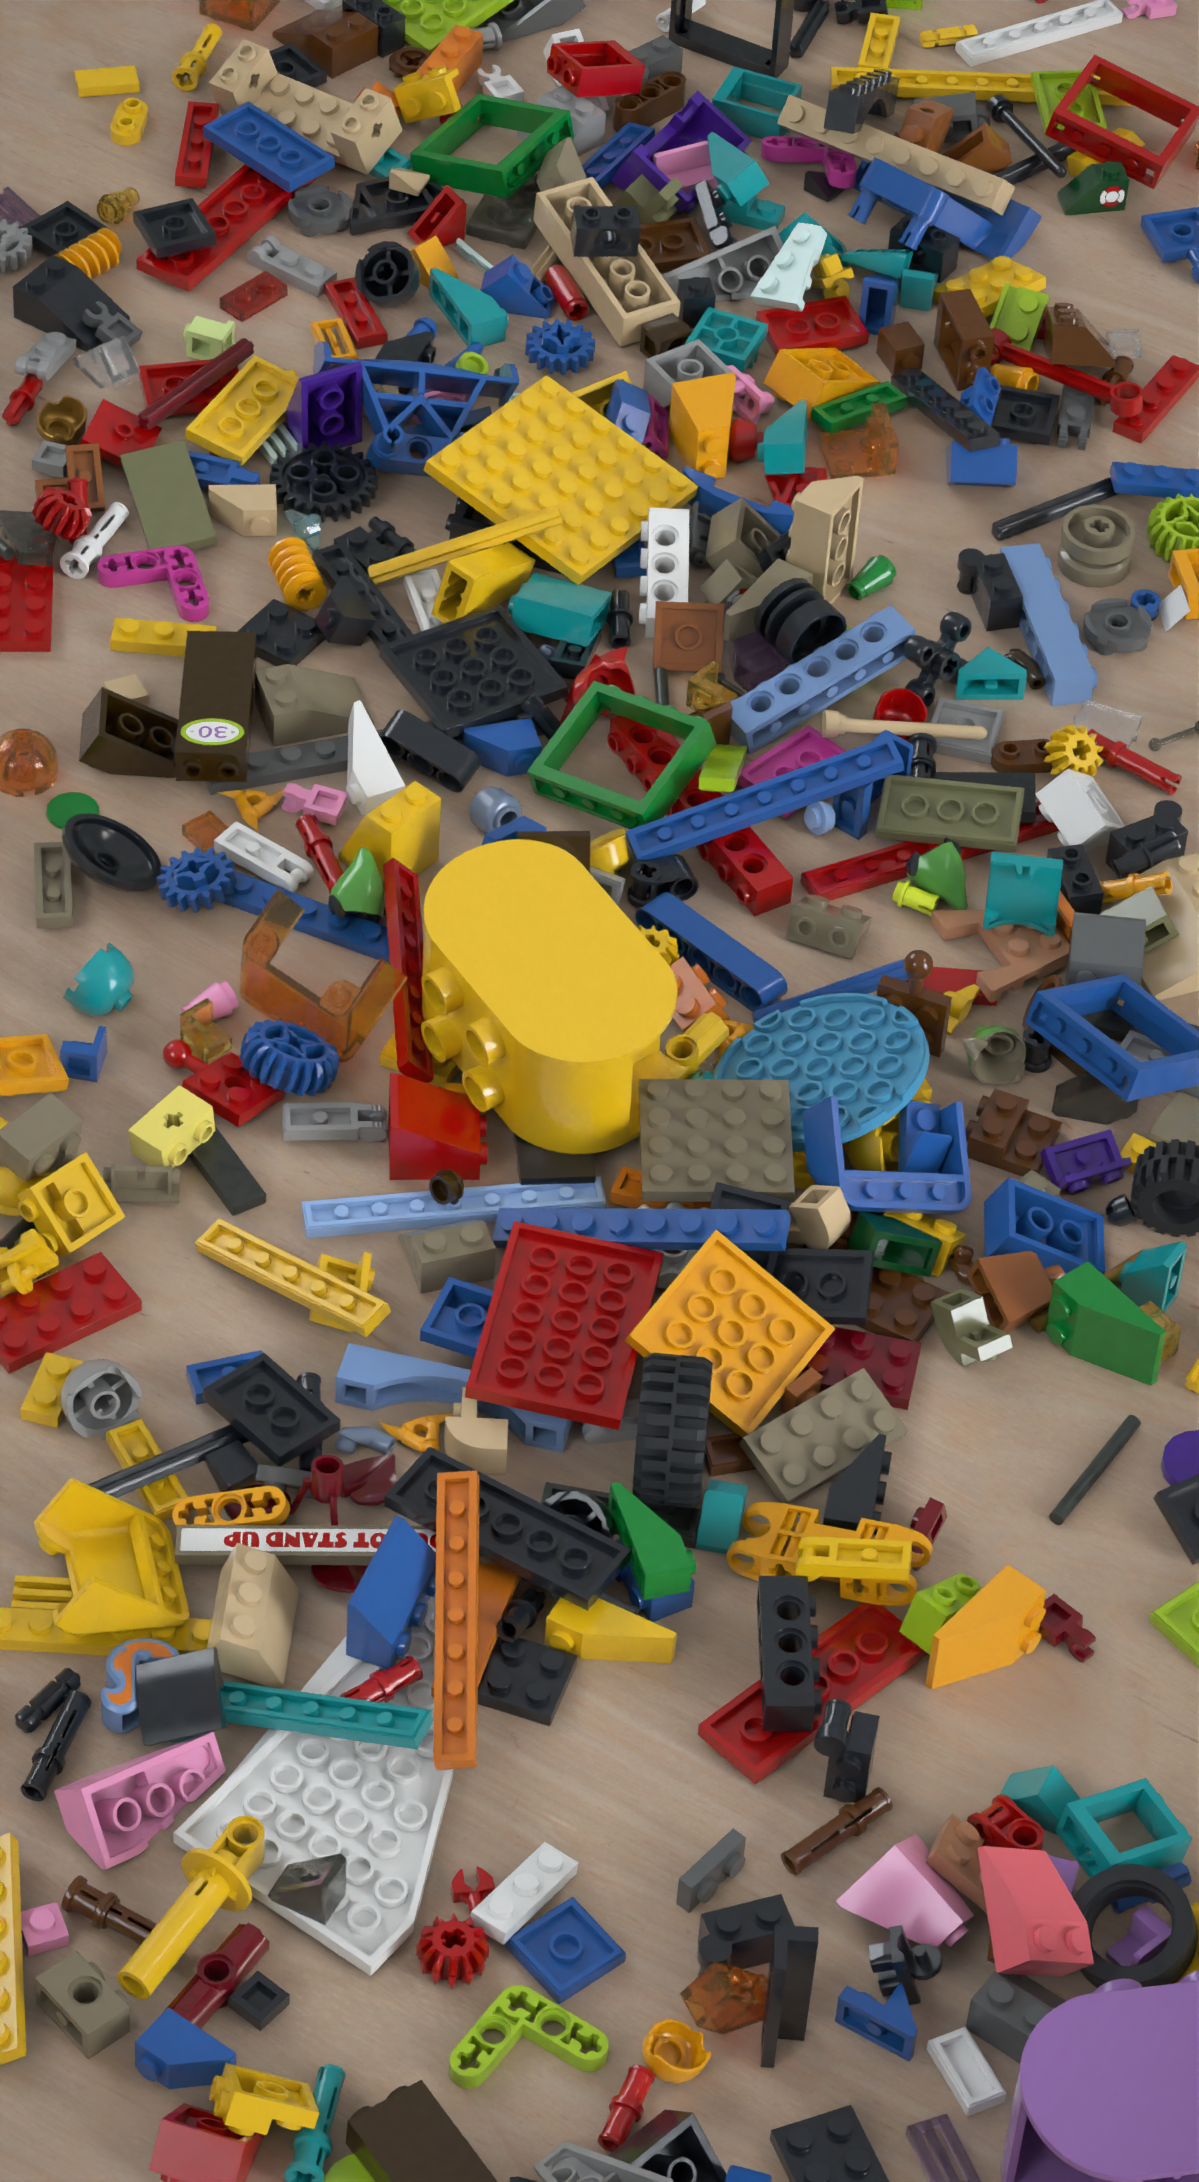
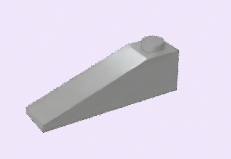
[662,226,783,302]
[533,2141,673,2182]

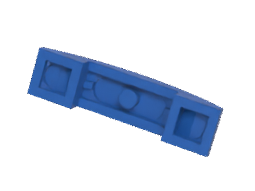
[682,467,794,535]

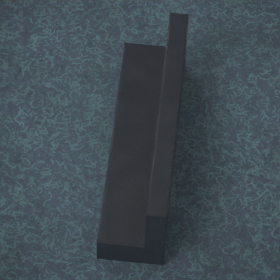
[761,1925,819,2068]

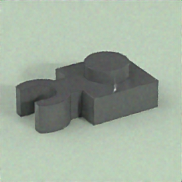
[82,301,142,355]

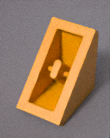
[408,236,458,289]

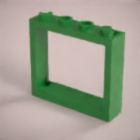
[409,94,574,199]
[527,681,716,830]

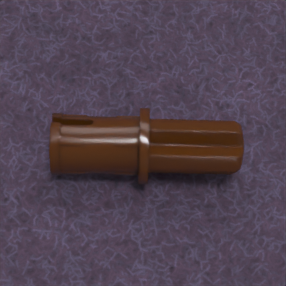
[1096,355,1134,406]

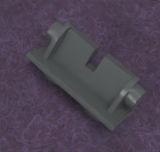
[689,501,711,567]

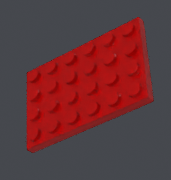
[465,1221,664,1430]

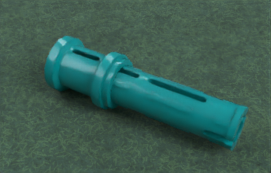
[284,2064,346,2182]

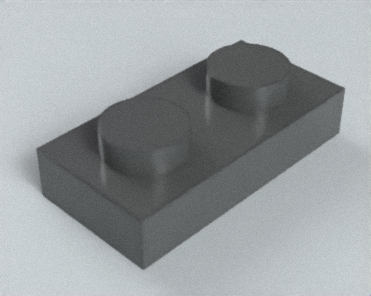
[676,1828,746,1913]

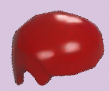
[873,688,927,740]

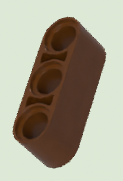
[613,71,686,132]

